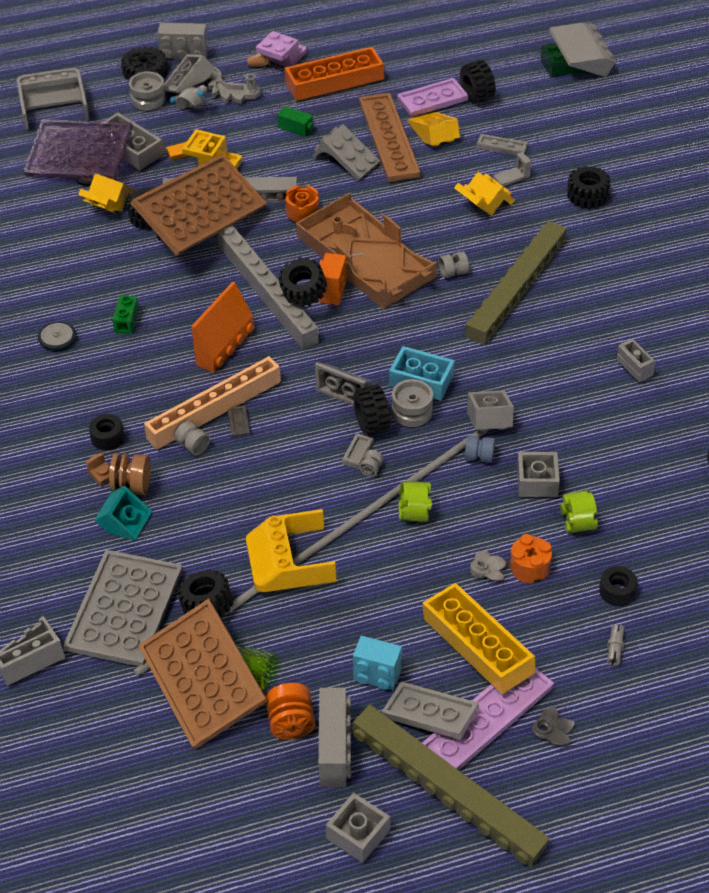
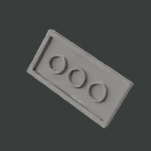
[382,682,479,740]

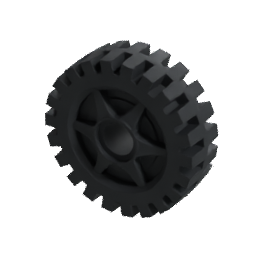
[121,46,168,81]

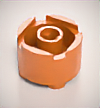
[285,185,319,222]
[510,534,552,583]

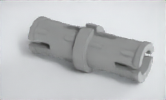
[607,624,625,666]

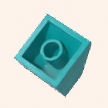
[94,486,153,541]

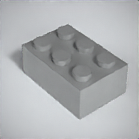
[158,23,208,60]

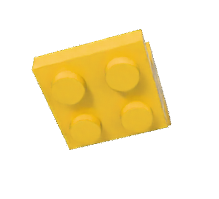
[182,130,242,169]
[454,172,515,216]
[78,173,137,213]

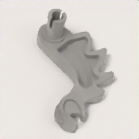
[208,67,260,104]

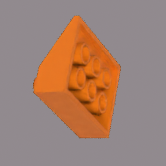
[191,282,254,373]

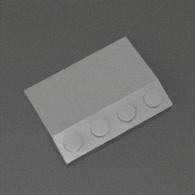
[549,23,616,77]

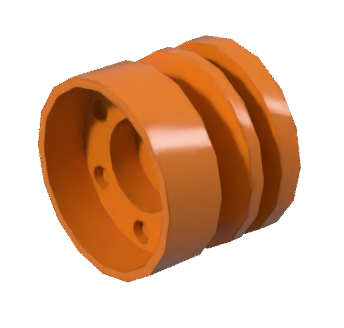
[266,683,315,740]

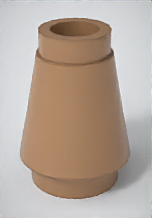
[247,53,270,67]

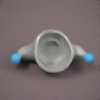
[170,85,208,110]

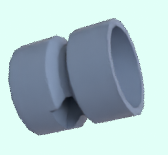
[465,435,495,463]

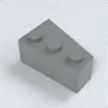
[0,616,65,686]

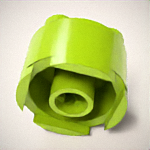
[398,481,432,522]
[560,490,598,533]

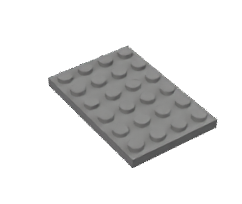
[63,550,183,666]

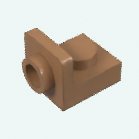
[86,452,110,487]

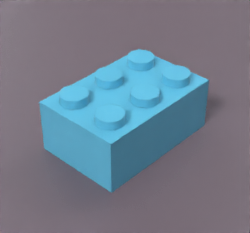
[389,346,455,401]

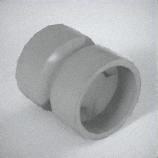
[438,251,469,278]
[174,421,210,456]

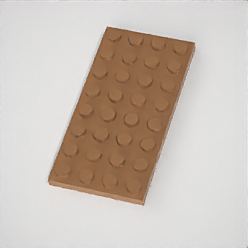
[130,154,267,256]

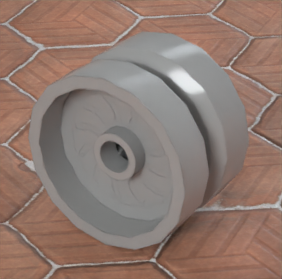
[129,72,166,111]
[392,379,433,427]

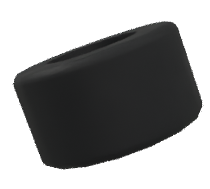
[89,414,124,450]
[599,566,638,606]

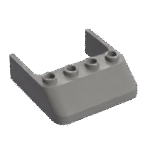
[17,68,89,130]

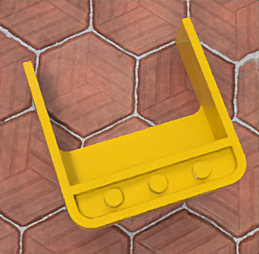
[246,509,337,592]

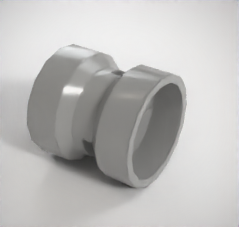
[359,450,384,477]

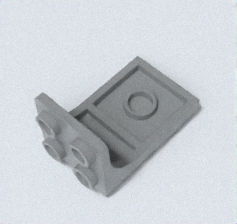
[312,124,380,181]

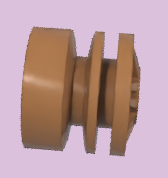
[109,453,151,496]

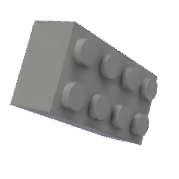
[94,113,164,171]
[319,687,351,787]

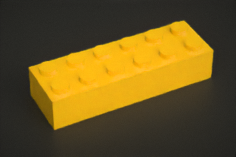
[422,583,536,694]

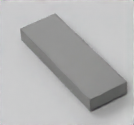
[476,134,528,156]

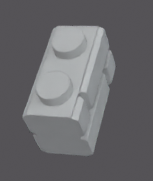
[617,339,656,382]

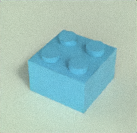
[353,636,402,691]

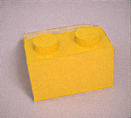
[407,112,460,146]

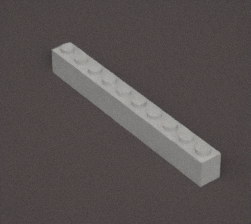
[217,225,319,350]

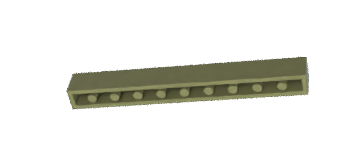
[465,221,567,345]
[352,704,550,867]

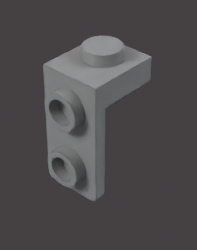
[494,152,532,186]

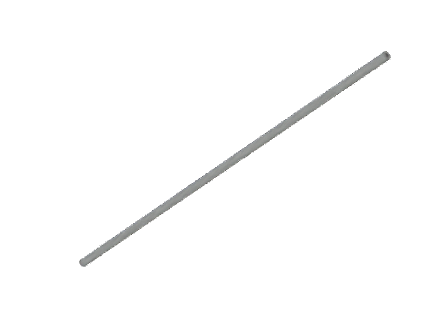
[134,430,487,677]

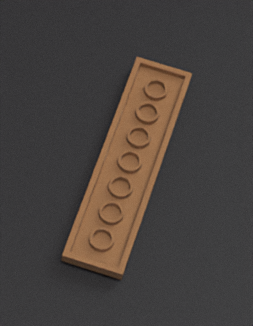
[359,93,420,182]

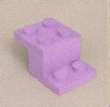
[256,31,307,67]

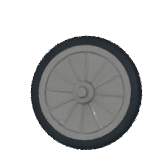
[38,322,76,350]

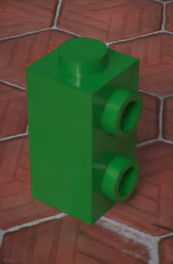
[277,106,314,137]
[113,295,139,334]

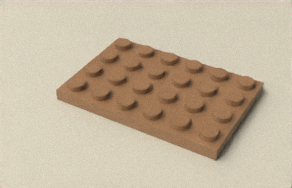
[138,599,268,750]

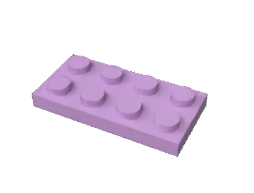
[397,78,468,117]

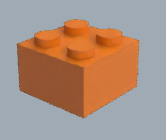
[319,253,347,305]

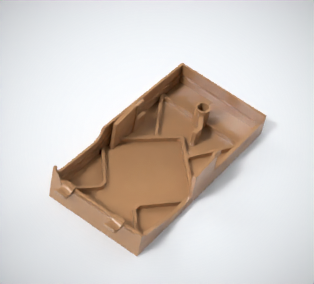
[296,193,437,310]

